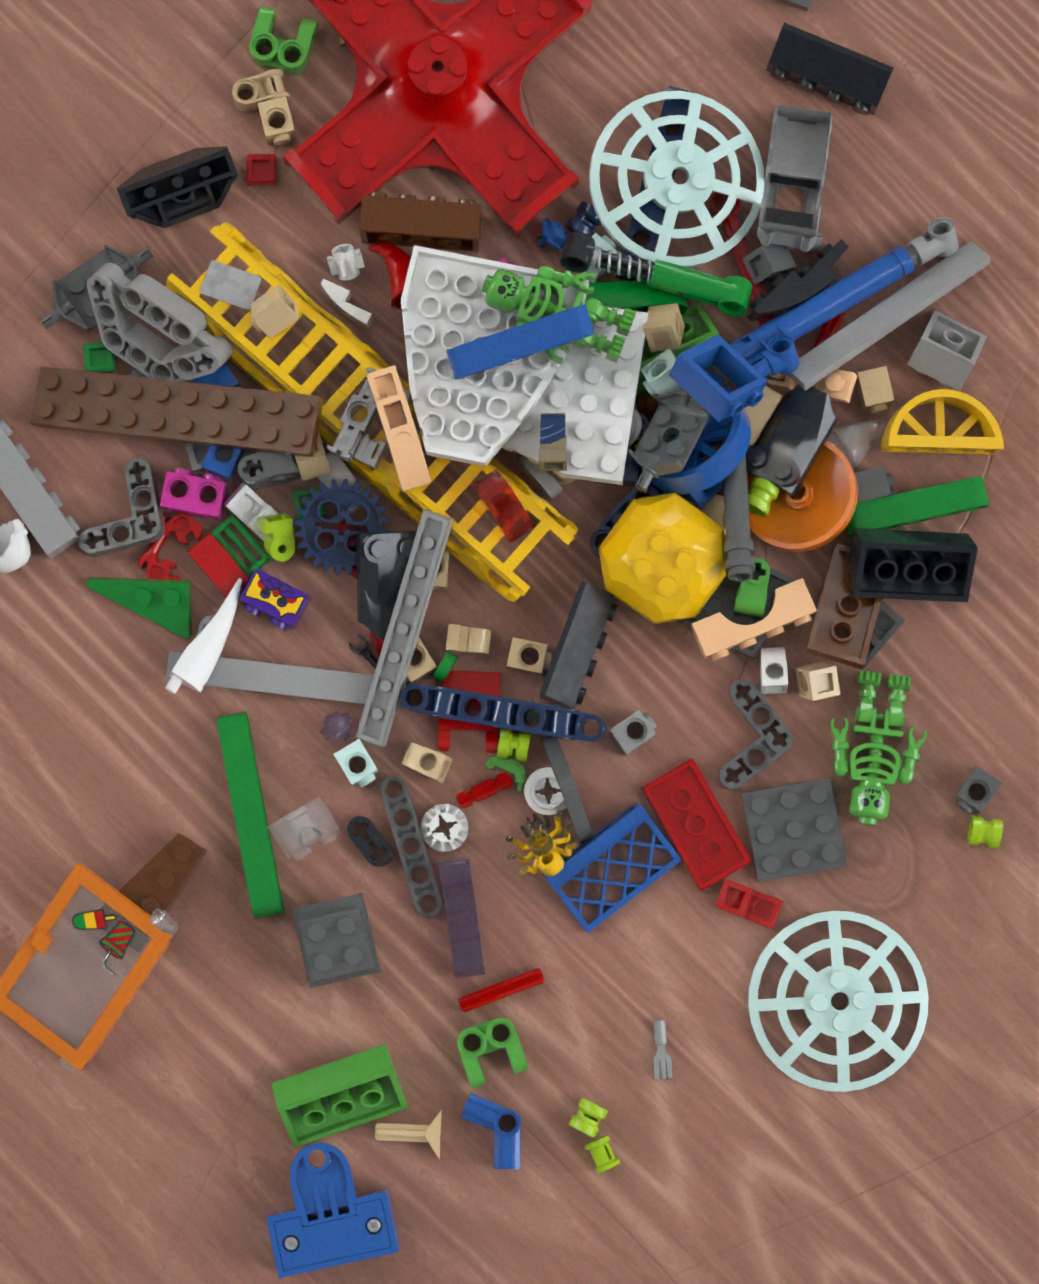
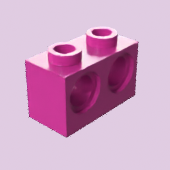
[160,468,228,521]

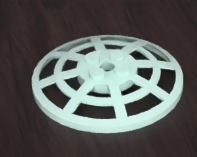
[589,91,765,267]
[748,911,929,1092]

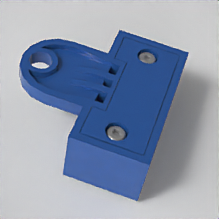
[266,1143,401,1278]

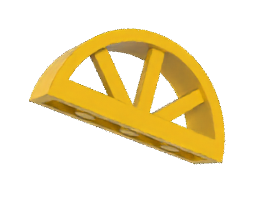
[881,389,1004,455]

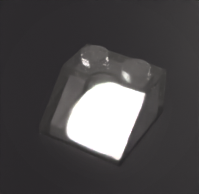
[267,796,341,861]

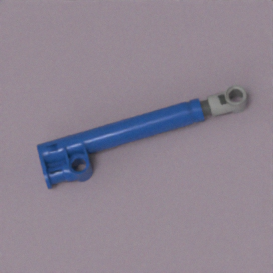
[729,217,959,377]

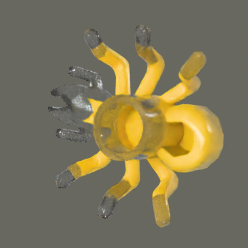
[505,810,577,877]

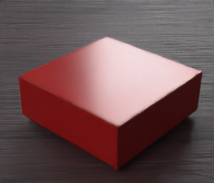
[246,154,277,186]

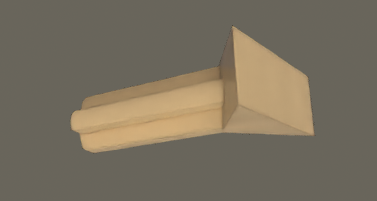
[375,1109,442,1160]

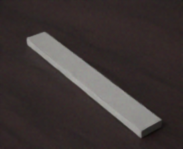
[788,241,991,391]
[355,510,454,747]
[165,651,406,709]

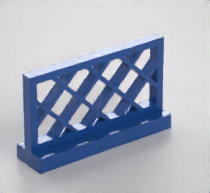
[542,802,682,933]

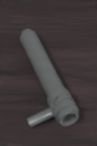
[721,424,755,582]

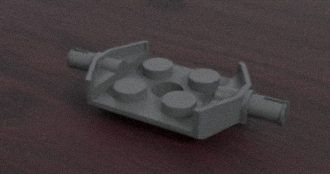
[39,245,154,332]
[628,389,711,492]

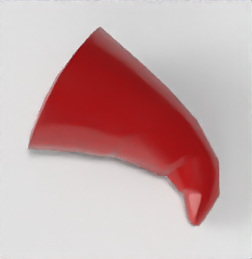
[369,242,411,310]

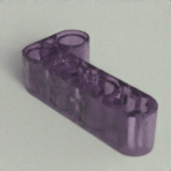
[438,858,485,979]

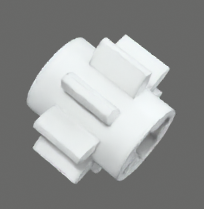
[327,244,365,280]

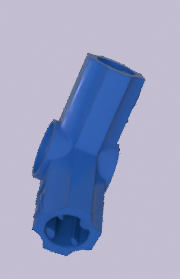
[461,1093,521,1169]

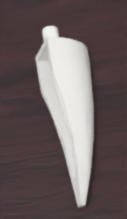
[165,578,242,694]

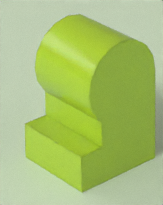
[257,513,295,562]

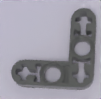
[79,457,165,557]
[719,679,793,790]
[541,736,593,844]

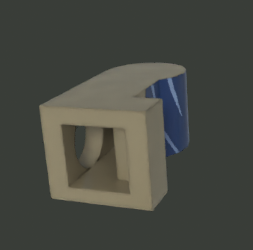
[539,413,567,471]

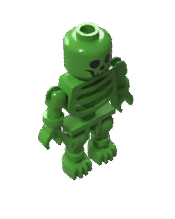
[481,266,636,364]
[830,671,927,826]

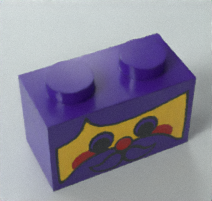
[239,568,311,631]

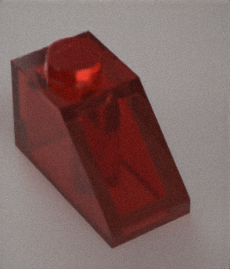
[471,469,535,544]

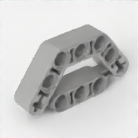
[87,262,232,381]

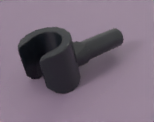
[349,634,378,670]

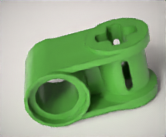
[733,558,770,618]

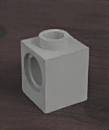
[609,710,657,756]

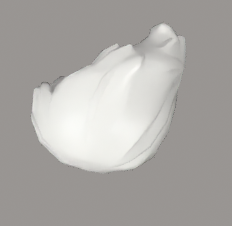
[0,518,31,574]

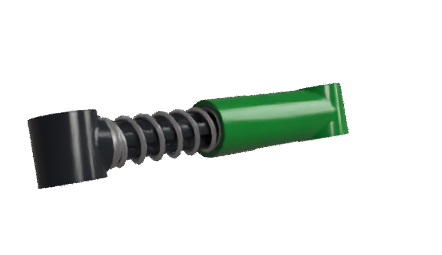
[560,231,752,317]

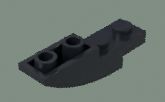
[747,240,849,321]

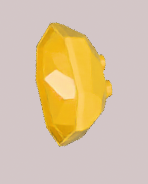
[598,492,727,624]

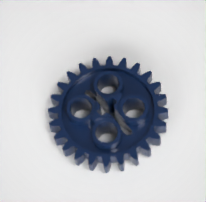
[293,479,390,575]

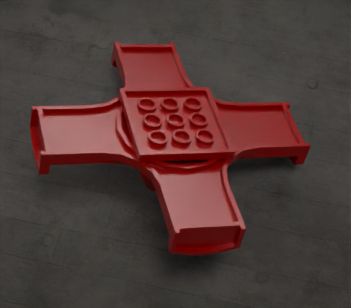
[283,0,592,238]

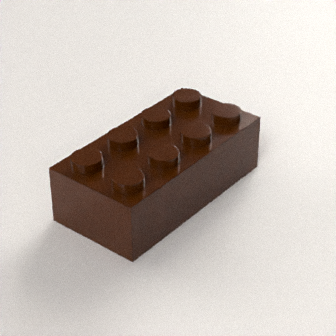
[359,192,482,252]

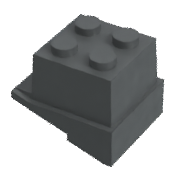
[292,893,382,988]

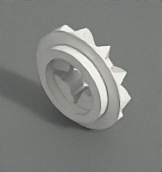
[524,767,566,815]
[421,804,469,852]

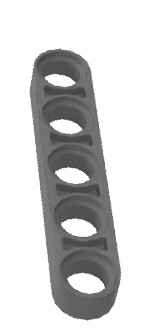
[380,775,442,917]

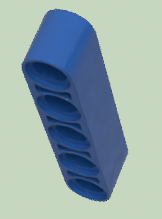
[446,305,595,380]

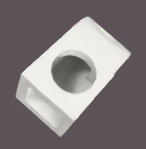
[759,647,789,694]

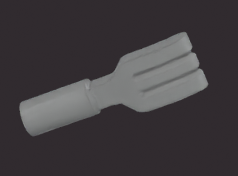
[653,1019,673,1080]

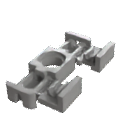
[327,367,412,470]

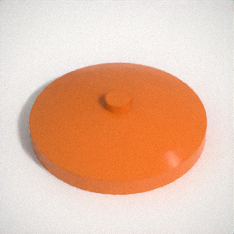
[747,440,858,552]

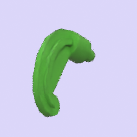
[486,756,526,792]

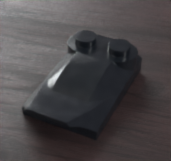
[746,384,837,497]
[356,530,417,638]

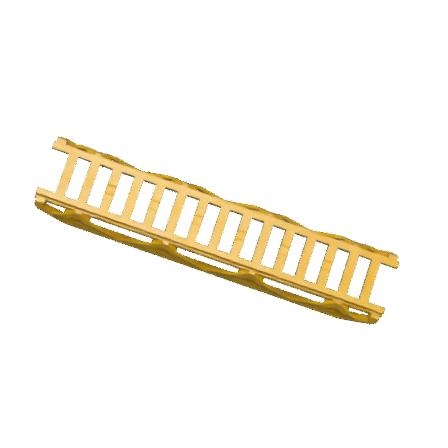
[165,222,578,602]

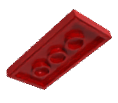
[641,758,752,892]

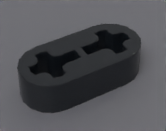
[347,816,393,867]

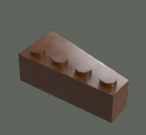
[101,833,207,952]

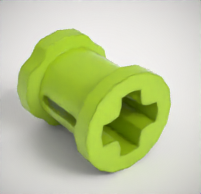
[584,1135,621,1174]

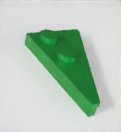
[87,577,192,639]

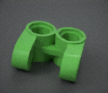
[249,6,319,76]
[457,1017,529,1089]

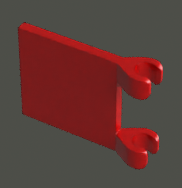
[438,670,501,753]

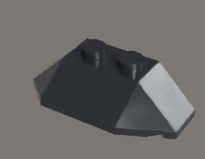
[117,146,238,228]

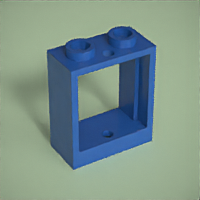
[669,334,768,422]

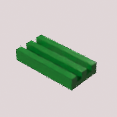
[210,514,272,579]

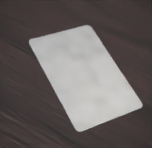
[200,260,261,310]

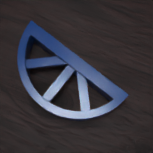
[651,386,751,494]

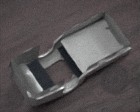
[757,105,833,252]

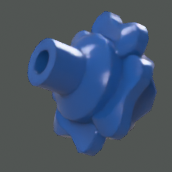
[536,218,567,251]

